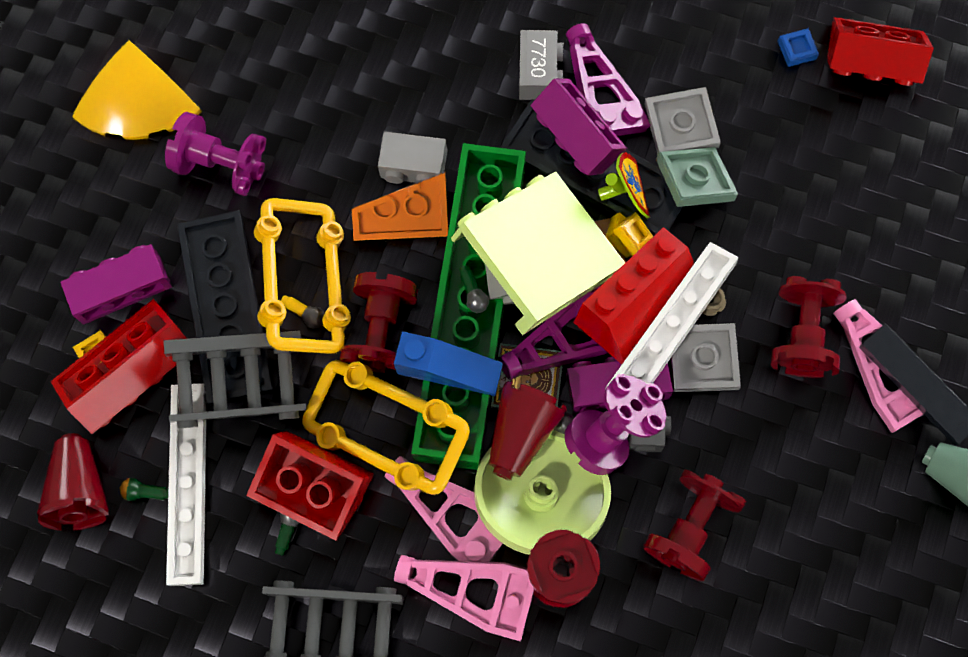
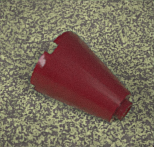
[489,381,567,481]
[37,433,109,530]

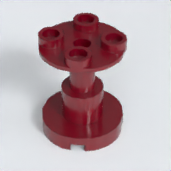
[340,272,418,373]
[771,276,846,378]
[643,470,746,582]
[527,530,600,608]

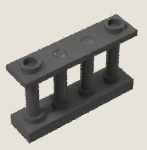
[164,331,306,428]
[262,581,404,657]

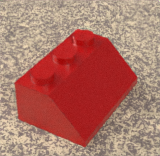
[827,17,934,86]
[246,431,374,540]

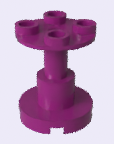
[165,112,266,196]
[564,374,666,475]

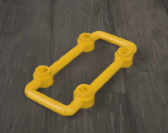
[254,198,351,354]
[302,360,470,495]

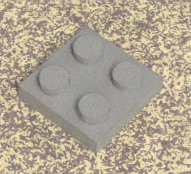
[644,87,721,155]
[670,323,741,392]

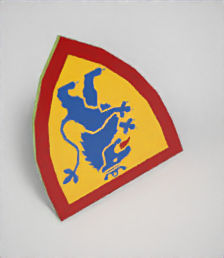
[598,152,650,218]

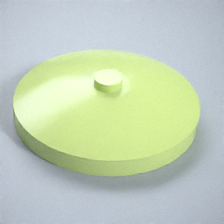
[474,430,611,555]

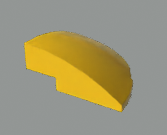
[72,40,202,140]

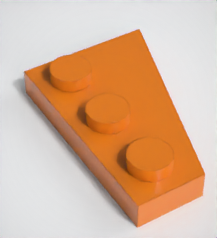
[352,172,449,241]

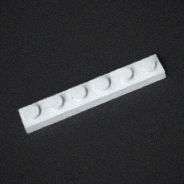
[605,242,738,389]
[166,383,207,586]

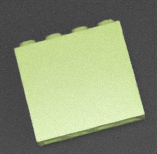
[451,172,625,335]

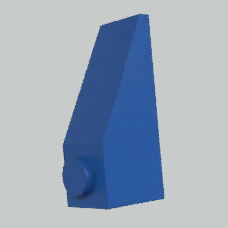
[394,331,503,396]

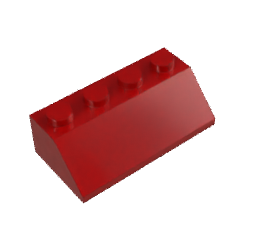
[573,227,695,364]
[50,299,188,434]

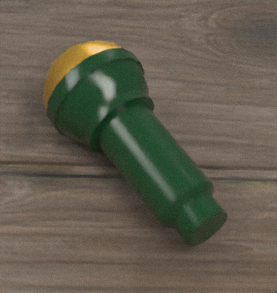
[120,478,169,501]

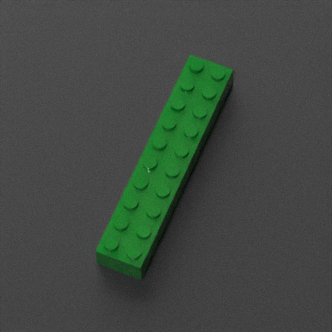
[411,143,526,470]

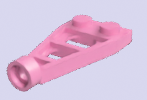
[833,299,923,433]
[384,456,503,562]
[394,555,534,641]

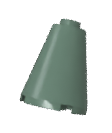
[922,442,968,506]

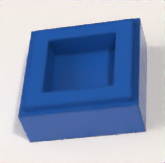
[778,28,819,67]

